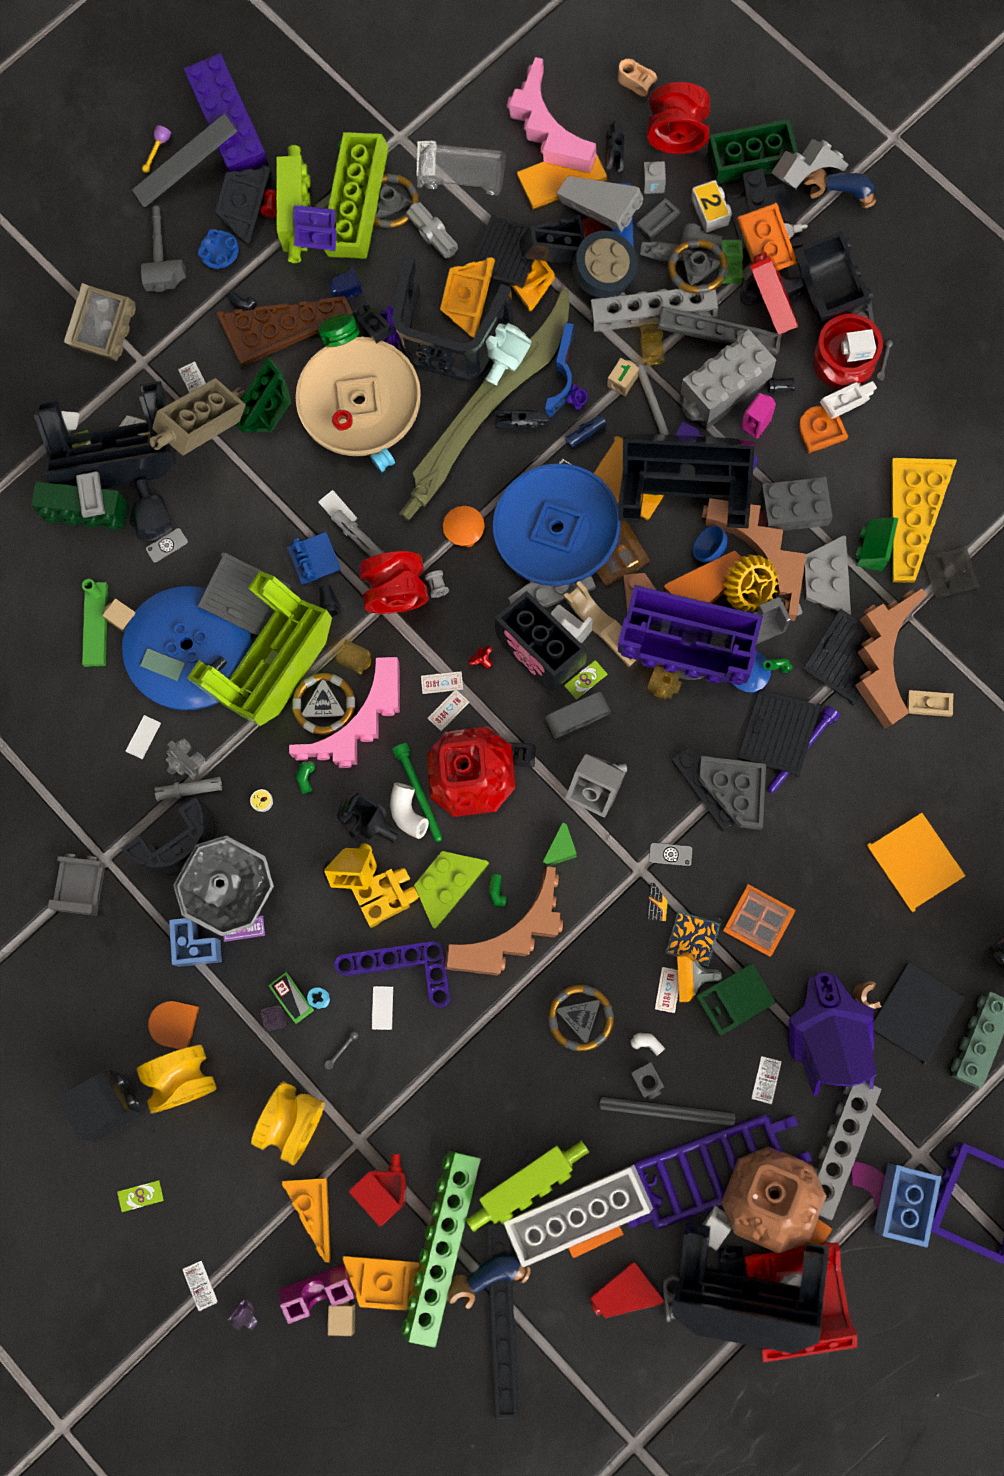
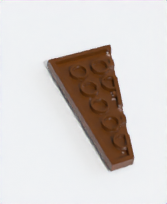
[216,296,354,367]

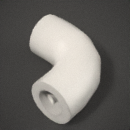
[390,783,428,839]

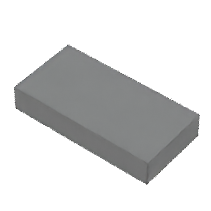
[76,472,105,518]

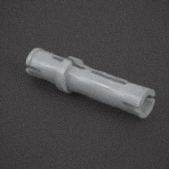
[331,510,385,557]
[155,776,222,801]

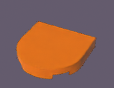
[799,406,848,453]
[148,1001,199,1050]

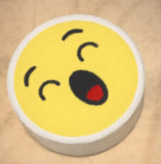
[250,789,273,812]

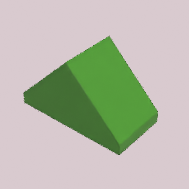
[543,823,577,867]

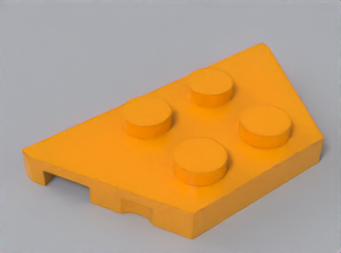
[440,257,495,338]
[511,260,555,311]
[343,1256,431,1310]

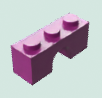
[279,1264,354,1324]

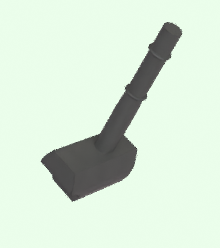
[141,206,186,292]

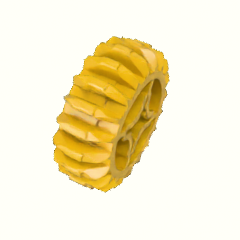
[723,554,779,613]

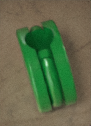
[318,314,359,347]

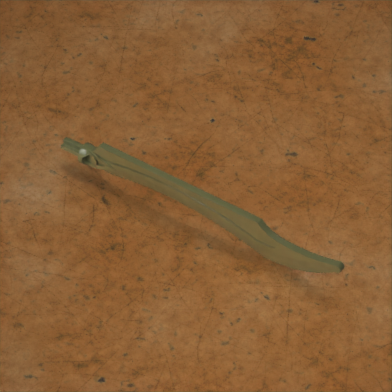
[399,289,569,521]

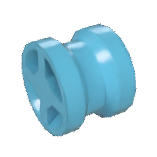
[370,448,395,473]

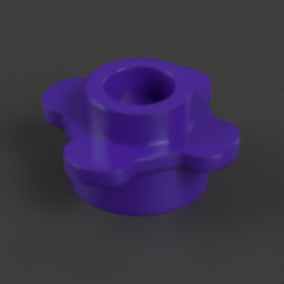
[567,384,587,410]

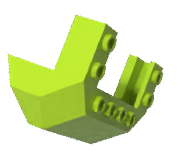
[187,571,332,726]

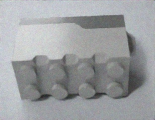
[680,330,776,430]

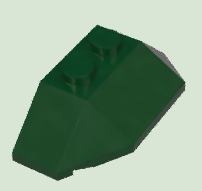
[236,358,291,432]

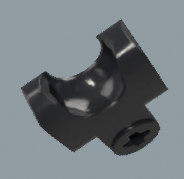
[740,268,806,306]

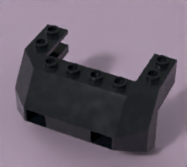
[34,381,176,488]
[618,434,755,529]
[673,1222,830,1354]

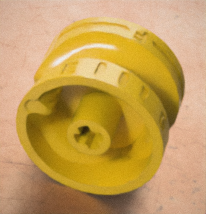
[136,1045,217,1113]
[251,1081,325,1165]

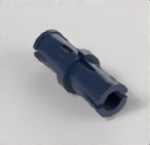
[565,414,606,449]

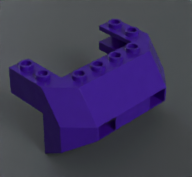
[618,585,763,685]

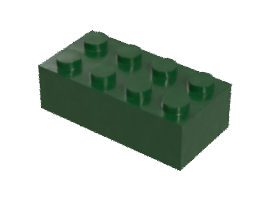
[707,119,798,184]
[31,482,129,531]

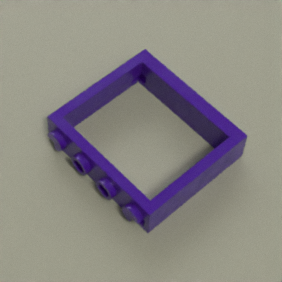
[931,1142,1004,1265]

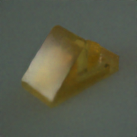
[639,324,664,366]

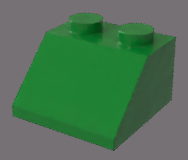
[855,517,899,572]

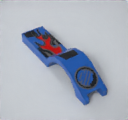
[545,323,574,418]

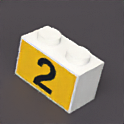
[691,180,732,233]

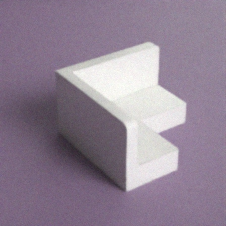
[551,605,593,644]

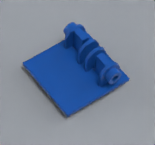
[287,532,341,585]

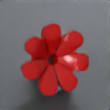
[468,645,493,669]

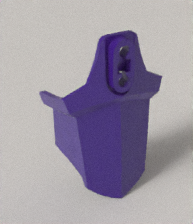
[788,972,876,1096]

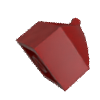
[349,1154,407,1227]

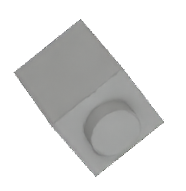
[643,161,666,194]

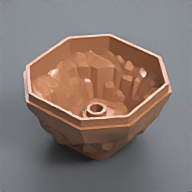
[721,1146,826,1253]

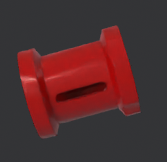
[261,190,277,217]

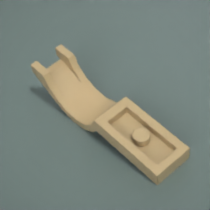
[563,581,636,667]

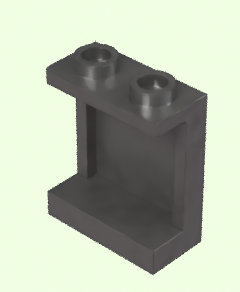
[48,853,106,916]

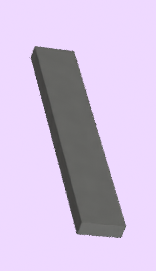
[132,113,237,207]
[657,306,782,356]

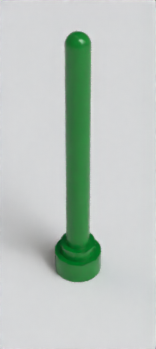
[391,743,442,842]

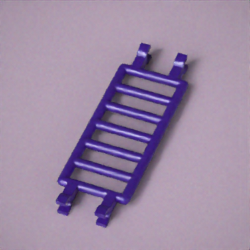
[627,1114,812,1229]

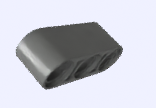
[545,692,611,738]

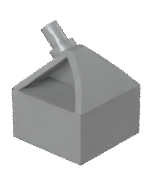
[565,754,627,818]

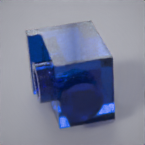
[329,267,362,300]

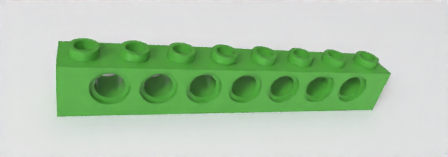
[401,1150,480,1347]

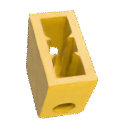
[324,843,377,890]

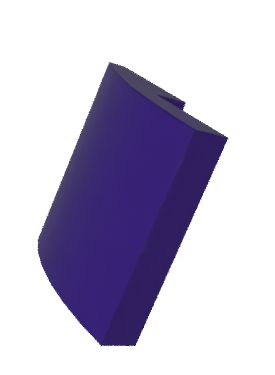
[293,205,336,251]

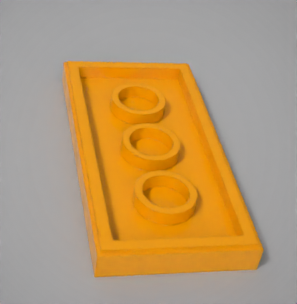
[517,154,607,209]

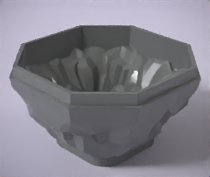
[174,836,274,936]

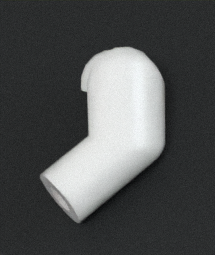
[630,1033,665,1056]

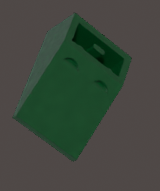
[695,963,776,1037]

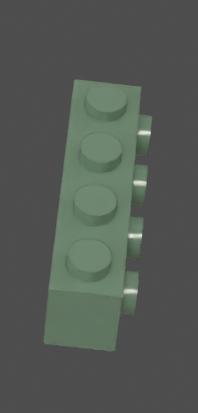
[951,992,1004,1088]

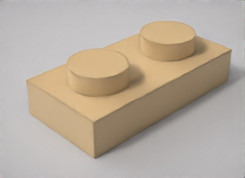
[907,690,953,717]

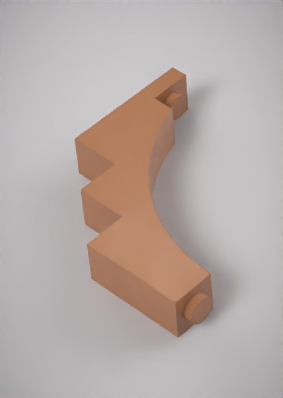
[702,498,806,621]

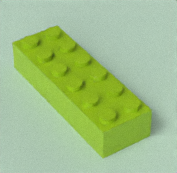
[324,132,389,259]

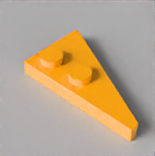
[282,1178,331,1262]

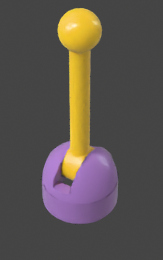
[142,125,171,173]

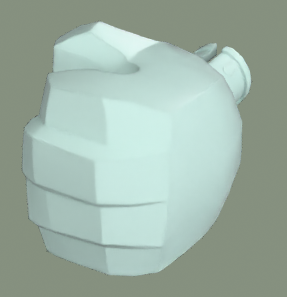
[485,323,531,386]

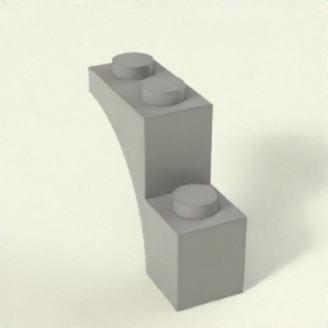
[772,139,849,188]

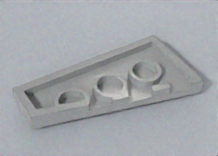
[508,576,596,608]

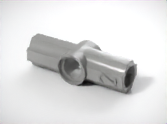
[407,202,458,258]

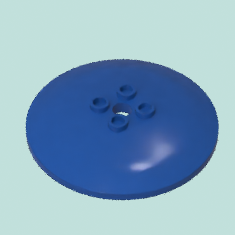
[493,464,621,586]
[122,586,252,711]

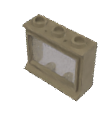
[64,283,136,361]

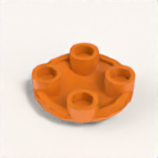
[443,506,485,547]

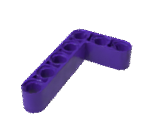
[334,941,451,1008]

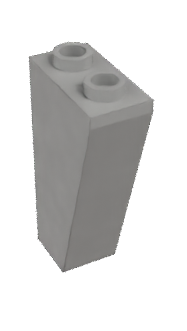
[557,176,643,232]

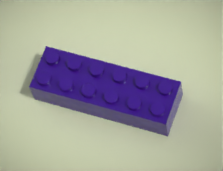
[184,53,269,172]

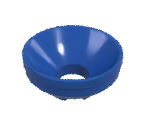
[692,525,728,563]

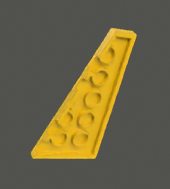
[891,458,957,583]

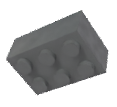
[760,477,833,531]

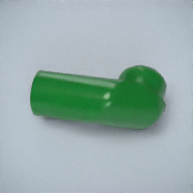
[763,658,793,673]
[296,761,315,794]
[489,874,507,908]

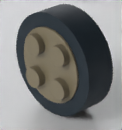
[572,231,638,298]

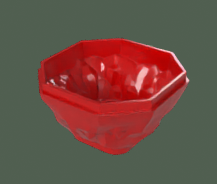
[426,726,516,817]

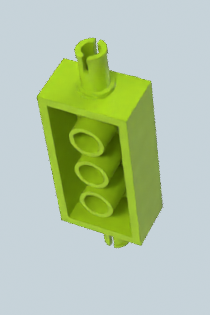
[277,145,311,263]
[466,1140,589,1232]

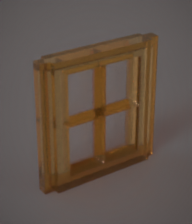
[597,521,650,586]

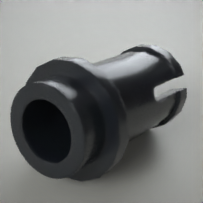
[767,377,795,394]

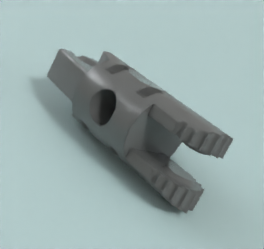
[640,241,692,261]

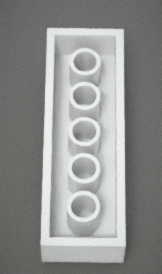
[504,1164,653,1268]

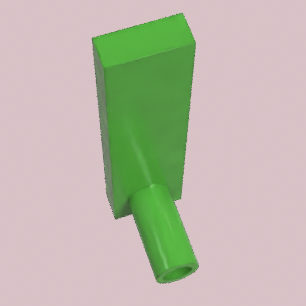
[82,579,108,667]

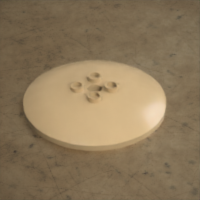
[296,337,421,456]

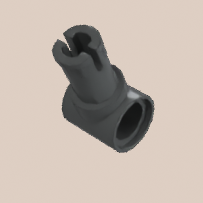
[680,224,722,251]

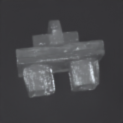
[166,738,205,780]

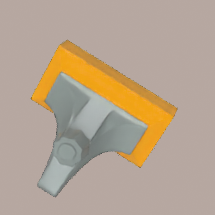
[677,953,722,1002]

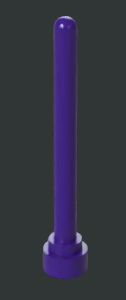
[767,705,840,793]

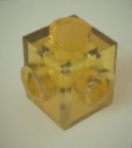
[647,665,682,699]

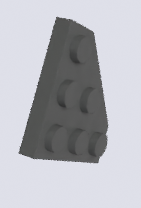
[698,756,766,830]

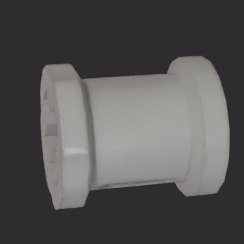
[425,570,449,598]

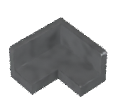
[753,597,791,644]

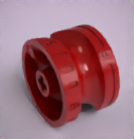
[647,82,710,154]
[813,313,883,390]
[358,551,429,614]

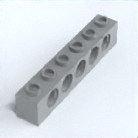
[591,284,718,331]
[814,1082,882,1220]

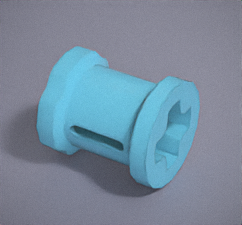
[307,987,330,1009]

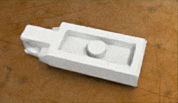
[820,381,877,419]

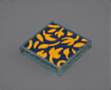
[665,911,721,967]

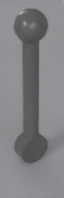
[876,340,893,381]
[324,1031,358,1069]

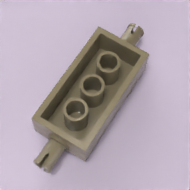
[150,378,246,456]

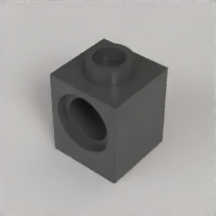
[630,1063,664,1100]

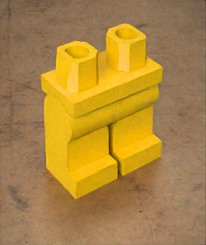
[352,868,419,928]

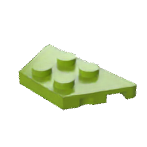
[414,851,489,930]

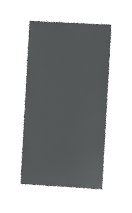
[636,198,680,240]

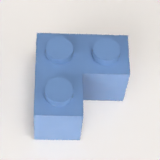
[169,918,222,967]

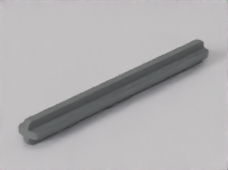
[599,1097,735,1126]

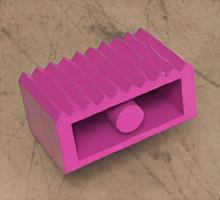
[741,393,776,438]

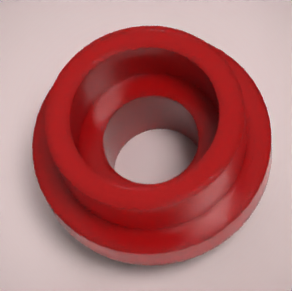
[332,410,353,431]

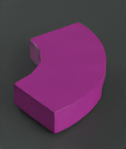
[850,1162,885,1209]

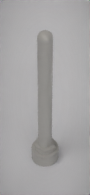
[637,364,670,435]

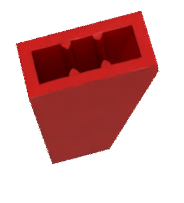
[590,1260,664,1318]

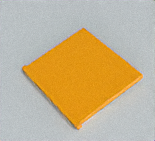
[594,436,664,520]
[867,813,965,913]

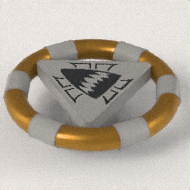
[292,673,355,735]

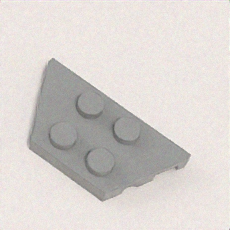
[804,536,851,615]

